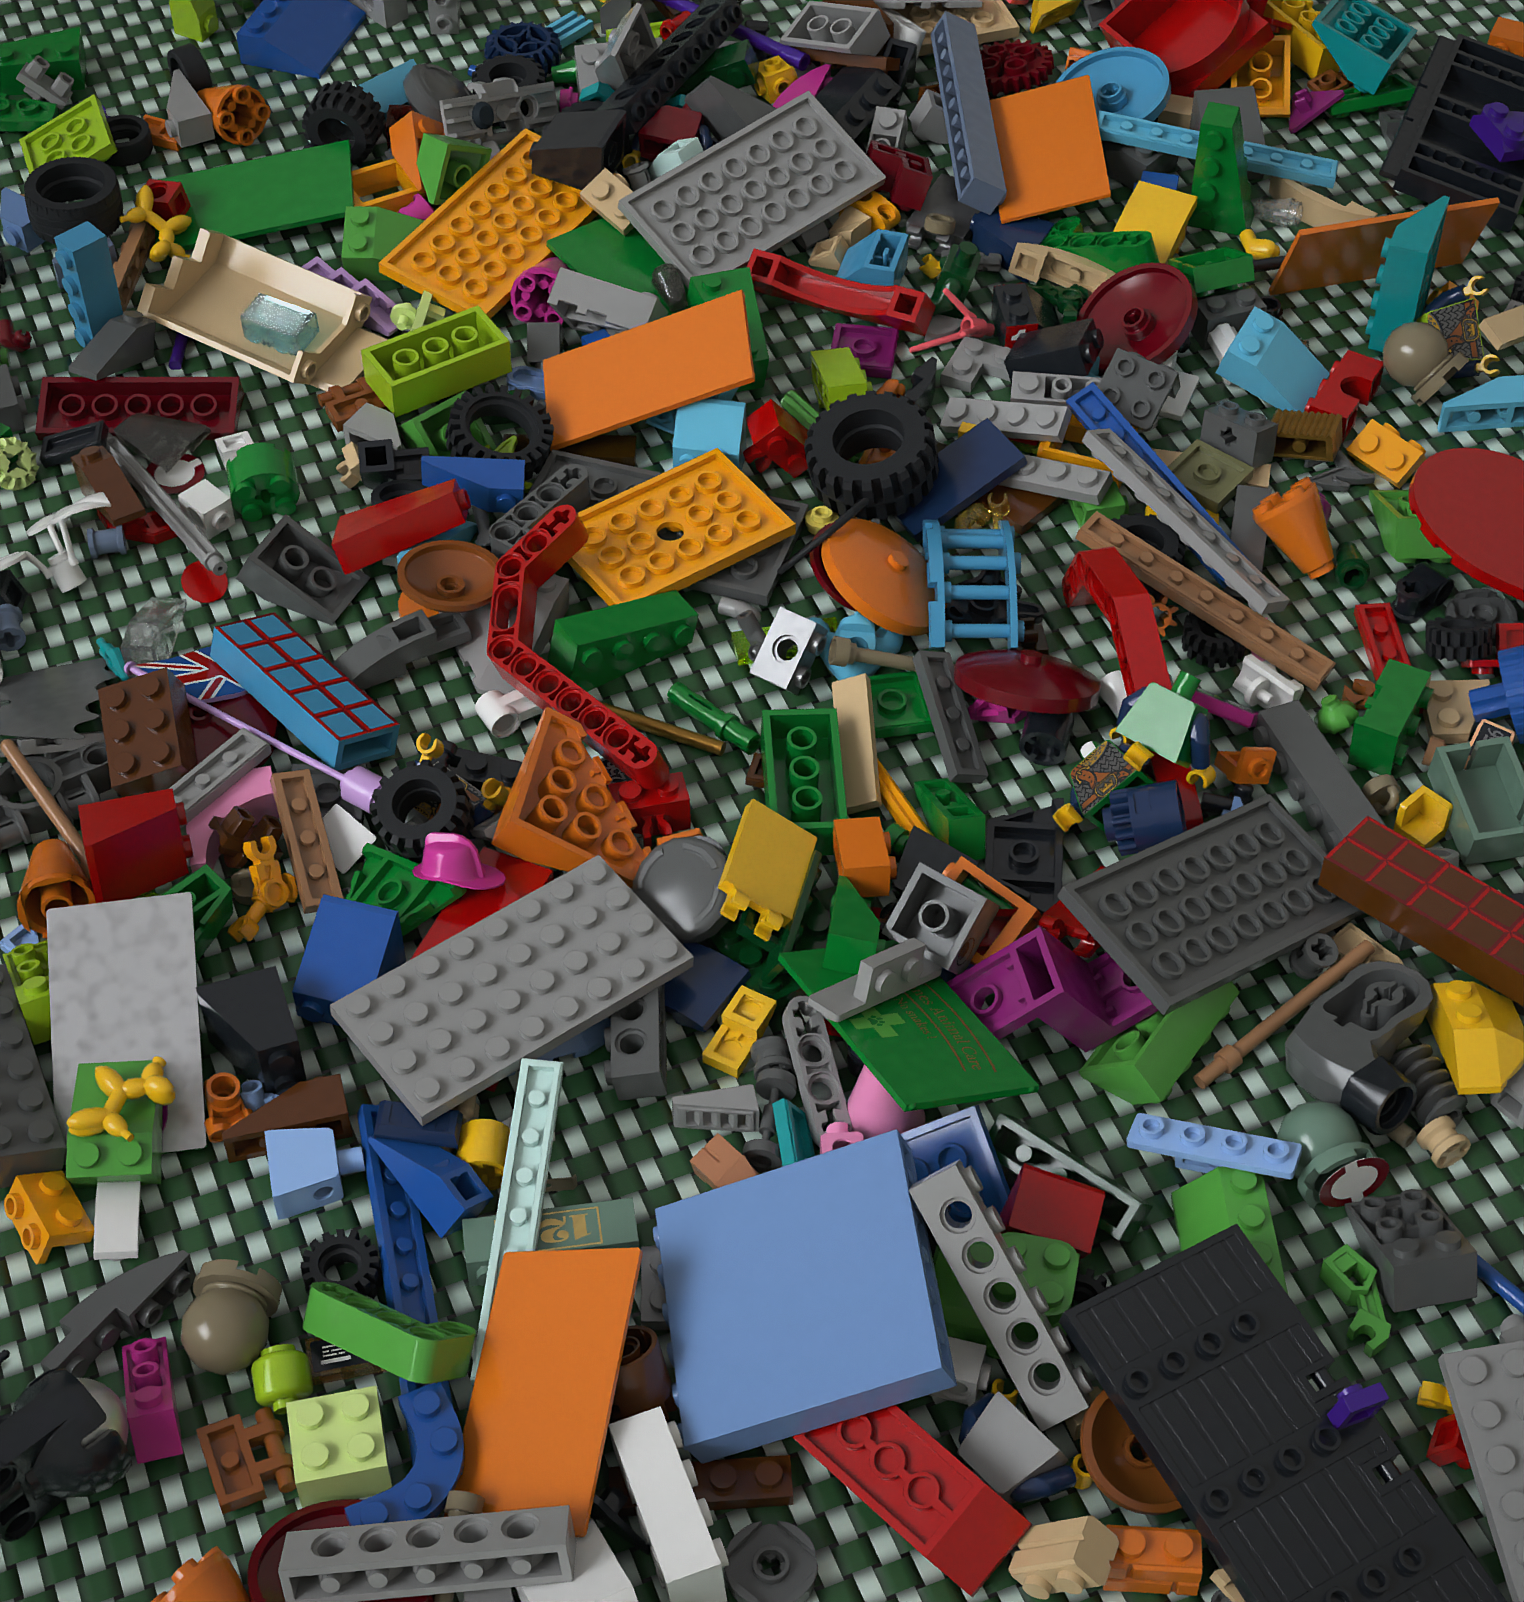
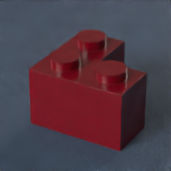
[866,140,933,212]

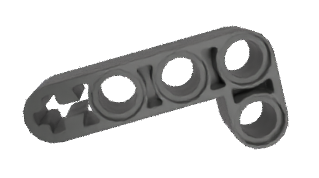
[489,464,591,559]

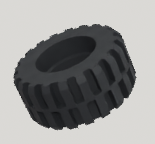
[804,391,939,521]

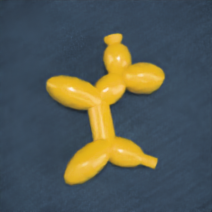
[119,185,192,263]
[66,1056,176,1142]

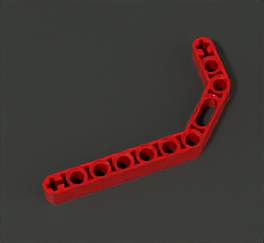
[487,505,670,789]
[1062,546,1203,831]

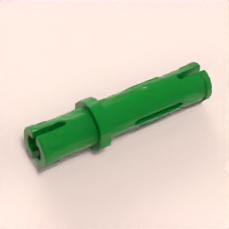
[667,682,761,755]

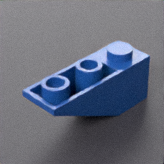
[367,1135,494,1239]

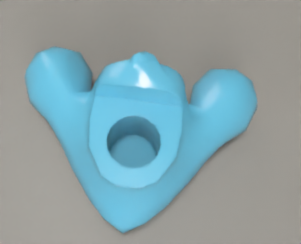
[809,611,903,680]

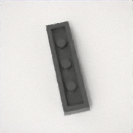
[912,650,989,784]

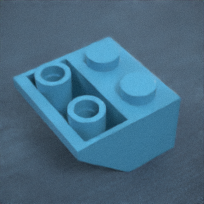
[836,229,909,286]

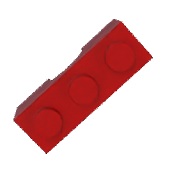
[1304,350,1384,443]

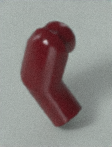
[0,319,32,353]

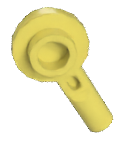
[805,505,839,535]

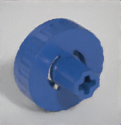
[1468,645,1524,744]

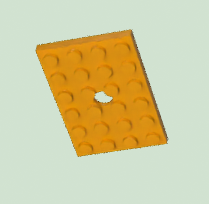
[567,448,796,606]

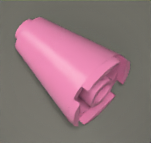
[846,1064,925,1140]

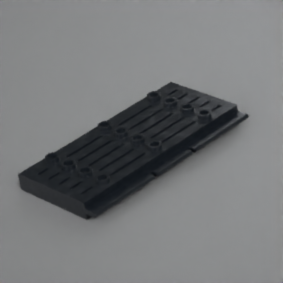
[1379,34,1524,233]

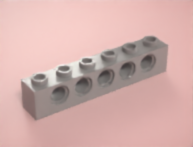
[908,1159,1094,1432]
[278,1505,576,1602]

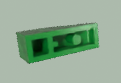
[914,778,986,860]
[822,875,886,975]

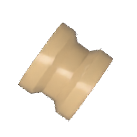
[1416,1115,1471,1169]

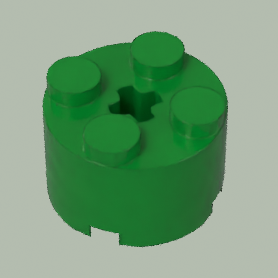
[226,442,300,522]

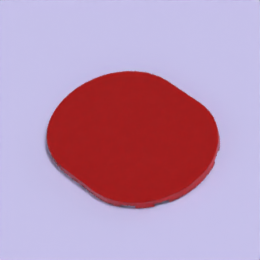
[1409,448,1524,602]

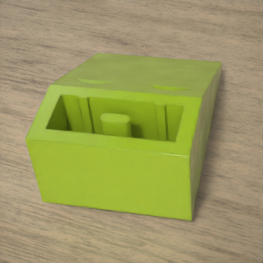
[3,940,51,1045]

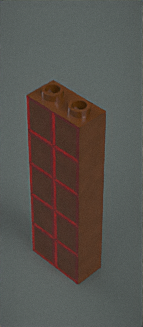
[1318,816,1524,1006]

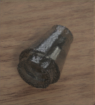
[651,263,688,313]

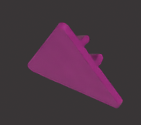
[1289,88,1345,134]

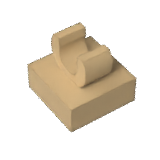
[336,441,362,488]

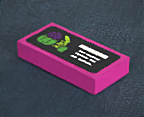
[1191,687,1258,728]

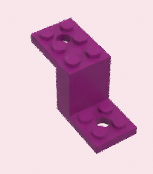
[946,926,1159,1052]

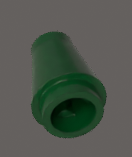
[1335,542,1370,589]

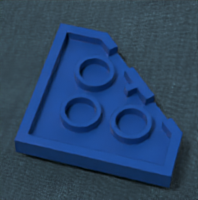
[901,1105,1010,1223]

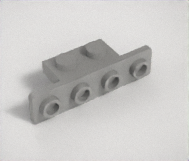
[807,937,942,1022]

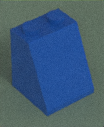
[292,894,406,1026]

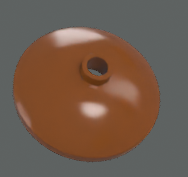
[397,540,499,613]
[1080,1390,1182,1515]

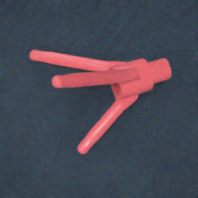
[909,288,995,353]

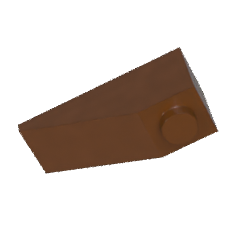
[70,446,147,527]
[222,1074,353,1163]

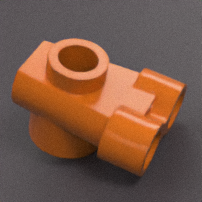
[204,1072,253,1143]

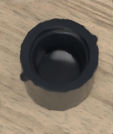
[1019,712,1074,766]

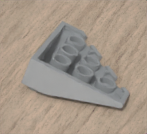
[439,574,569,695]

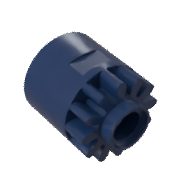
[1102,779,1187,856]

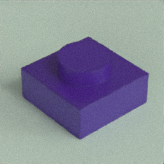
[1327,1382,1389,1430]

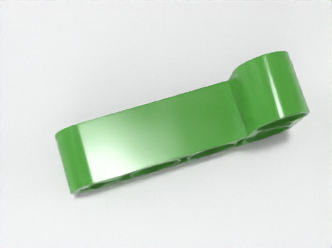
[302,1282,477,1384]

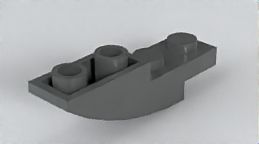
[332,609,472,690]
[40,1250,196,1378]

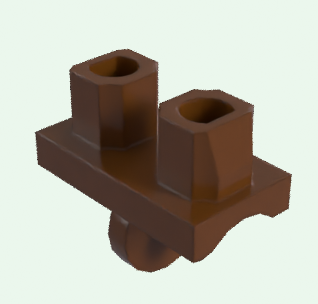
[208,806,283,869]

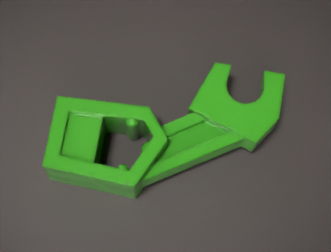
[1319,1244,1392,1359]

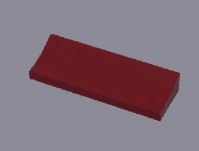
[35,377,245,440]

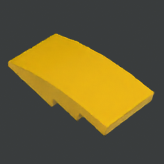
[1113,180,1198,264]

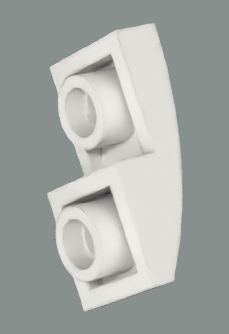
[93,1181,141,1261]

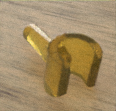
[987,492,1010,529]

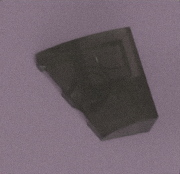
[114,413,211,473]

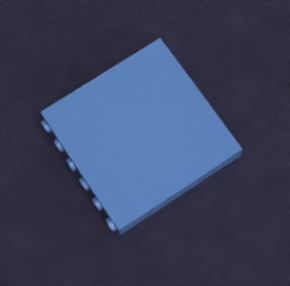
[653,1129,957,1464]

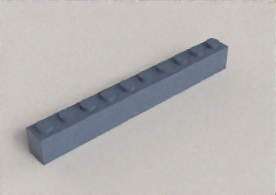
[930,11,1007,215]

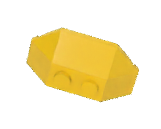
[1425,980,1524,1095]

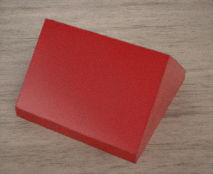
[1000,1163,1105,1259]

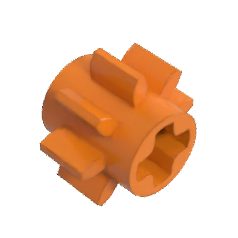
[1149,593,1179,637]

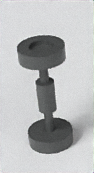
[742,1068,798,1173]

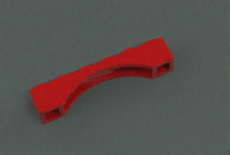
[747,249,936,336]

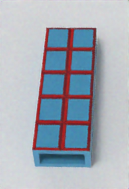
[210,612,400,771]

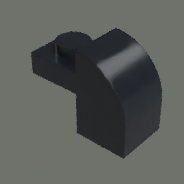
[358,439,430,490]

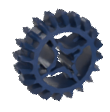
[484,21,562,78]

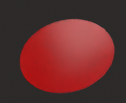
[181,561,228,603]

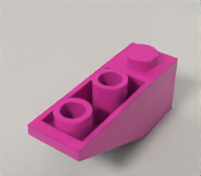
[122,1337,183,1464]

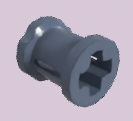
[87,524,127,559]
[0,604,26,651]

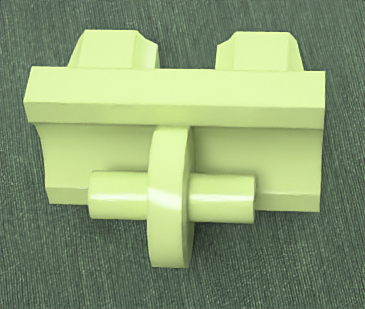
[390,290,446,331]

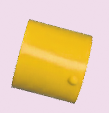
[457,1119,510,1191]

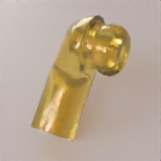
[954,503,991,529]

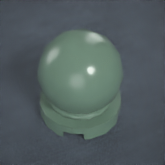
[1277,1100,1377,1209]

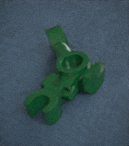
[1027,277,1090,324]

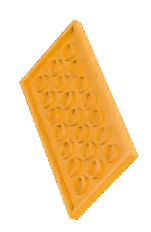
[379,128,626,319]

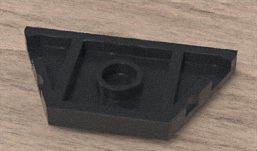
[984,798,1064,914]

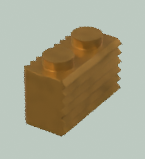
[1271,408,1343,462]

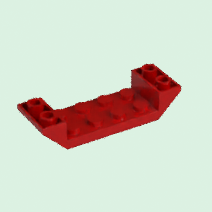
[792,1405,1032,1597]

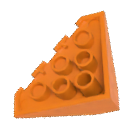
[491,707,652,889]

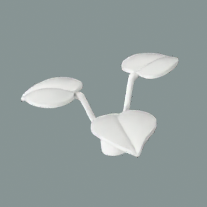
[0,492,111,593]

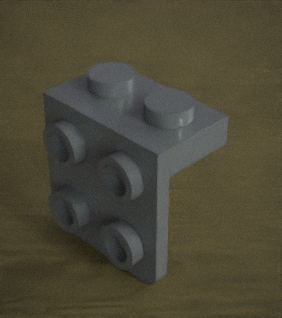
[1098,348,1181,431]

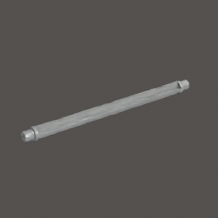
[106,432,228,576]

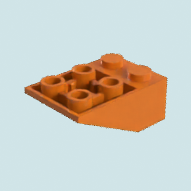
[389,110,445,194]

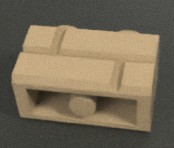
[1008,1515,1120,1599]

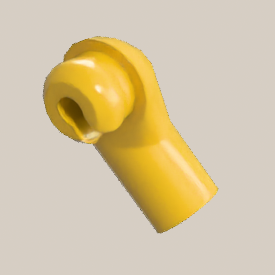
[1239,229,1280,260]

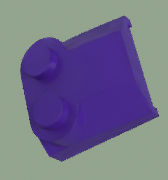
[1469,102,1524,162]

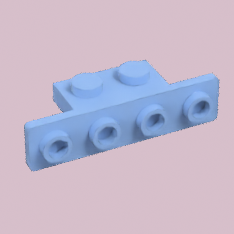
[1126,1113,1302,1179]

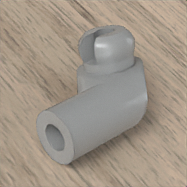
[718,596,761,630]

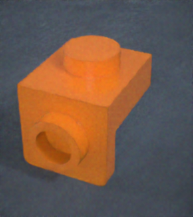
[1214,747,1277,784]

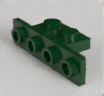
[736,850,822,984]

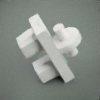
[1233,654,1304,709]

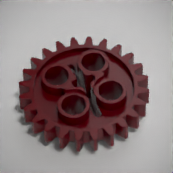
[980,39,1054,96]

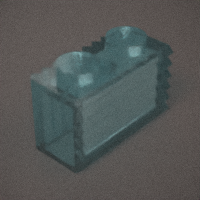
[240,293,319,356]

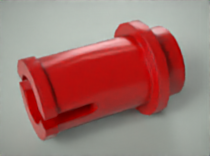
[660,11,692,40]

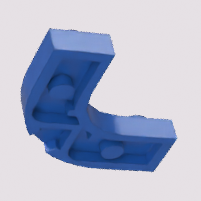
[344,1382,465,1526]

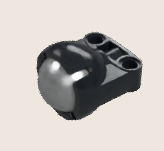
[0,1367,132,1542]

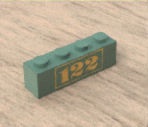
[462,1197,639,1286]

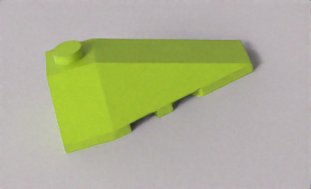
[169,0,219,43]

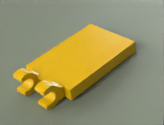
[717,798,817,942]

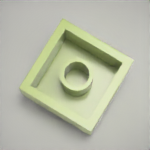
[286,1385,393,1508]

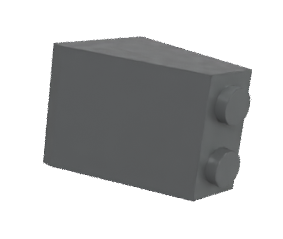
[1189,86,1266,180]

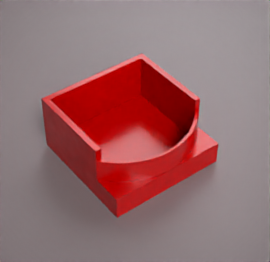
[1098,0,1275,98]

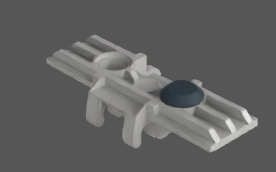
[439,77,559,145]

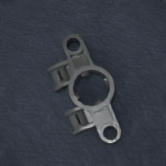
[0,742,112,855]

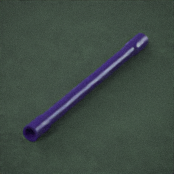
[656,0,810,71]

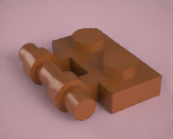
[317,376,390,432]
[196,1407,296,1514]

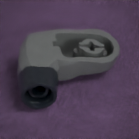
[1285,961,1433,1135]

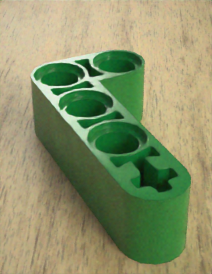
[1040,216,1160,273]

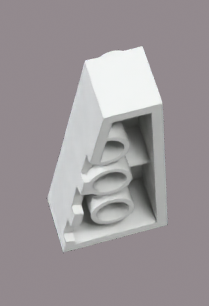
[608,1406,729,1602]

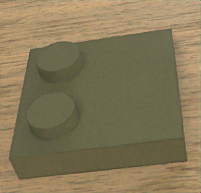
[1168,439,1254,513]

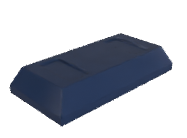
[373,1100,463,1149]

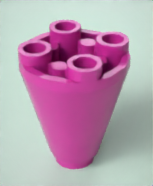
[510,257,570,325]

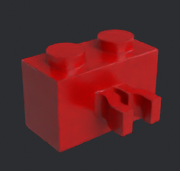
[743,399,808,478]
[608,771,691,847]

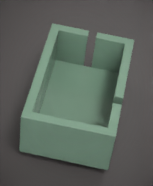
[1427,736,1524,866]

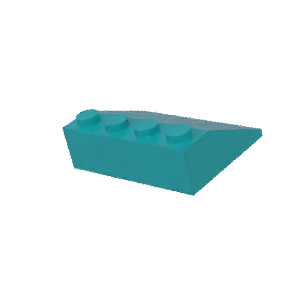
[1312,0,1418,95]
[1365,196,1450,352]

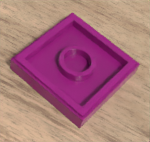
[831,323,899,379]

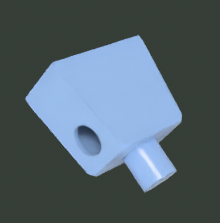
[264,1127,366,1220]

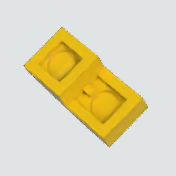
[702,985,777,1079]

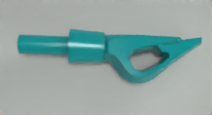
[96,637,129,681]

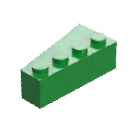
[0,27,86,96]
[1188,101,1254,236]
[547,590,699,692]

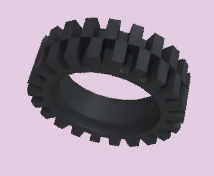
[445,384,554,481]

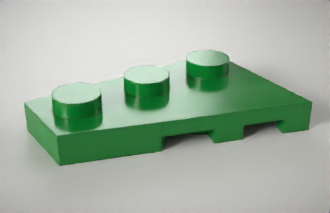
[1325,73,1416,118]

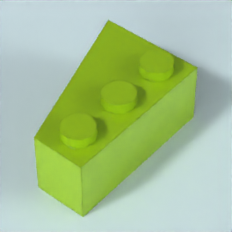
[810,347,873,411]

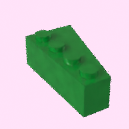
[686,267,769,392]

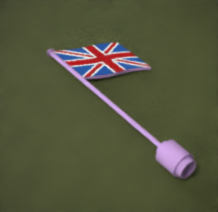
[124,646,382,814]

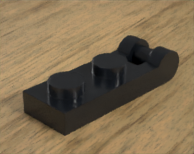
[431,740,522,791]

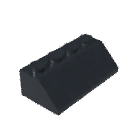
[815,67,901,142]

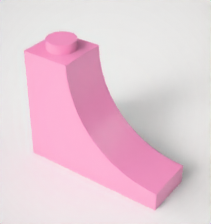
[186,765,279,873]

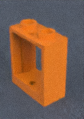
[942,856,1042,965]

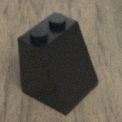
[529,109,626,190]
[195,966,307,1095]

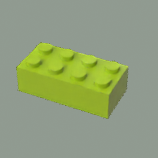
[361,305,512,418]

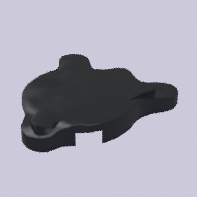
[945,570,1044,624]

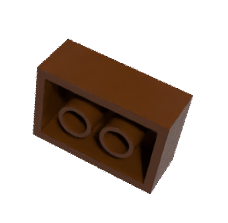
[98,667,197,797]

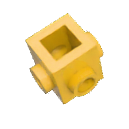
[754,55,798,104]

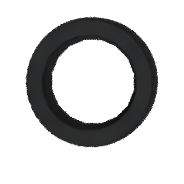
[24,157,123,244]

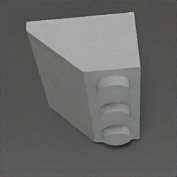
[780,0,890,56]

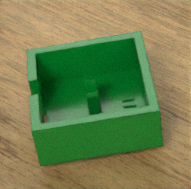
[1167,246,1255,297]

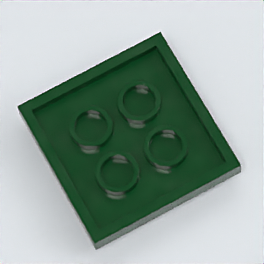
[705,892,831,1012]

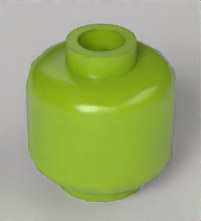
[251,1344,313,1414]

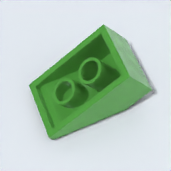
[341,206,425,281]
[1369,490,1452,563]
[66,1060,163,1188]

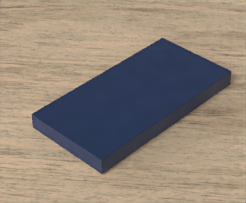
[892,418,1028,543]

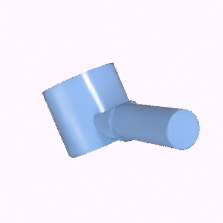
[240,1080,279,1112]

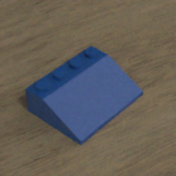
[236,0,366,79]

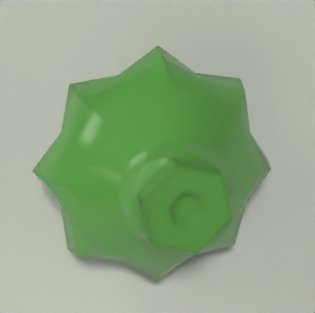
[1314,694,1359,734]

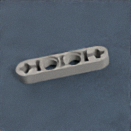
[782,996,852,1148]

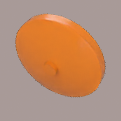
[821,519,947,636]

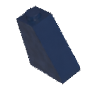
[970,206,1055,283]

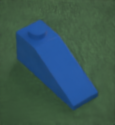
[421,456,525,513]

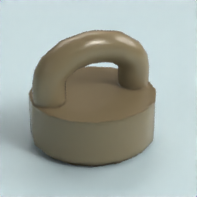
[1361,774,1401,816]
[230,868,254,905]

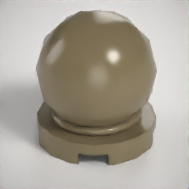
[1383,322,1469,407]
[181,1259,282,1375]

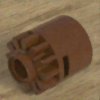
[608,1325,678,1429]

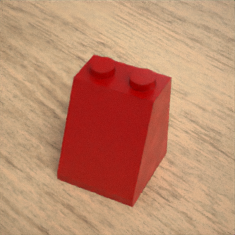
[78,788,194,903]

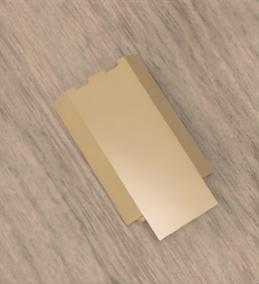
[137,228,389,392]

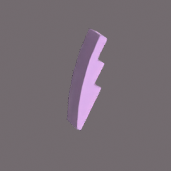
[302,256,399,337]

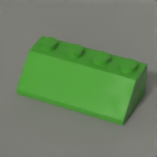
[1078,981,1240,1105]
[1171,1166,1288,1294]

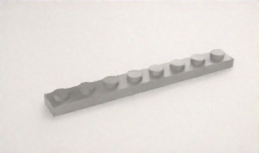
[1082,428,1290,614]

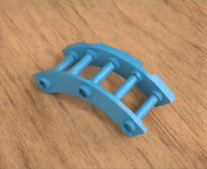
[922,520,1025,650]

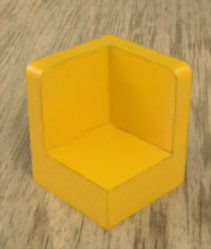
[1393,785,1453,848]

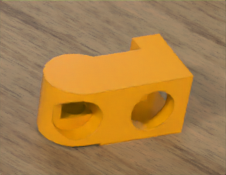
[839,191,901,233]

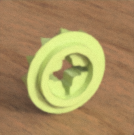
[0,436,39,491]

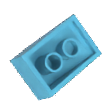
[1215,306,1330,413]

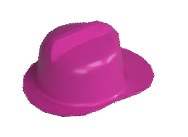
[412,832,506,890]

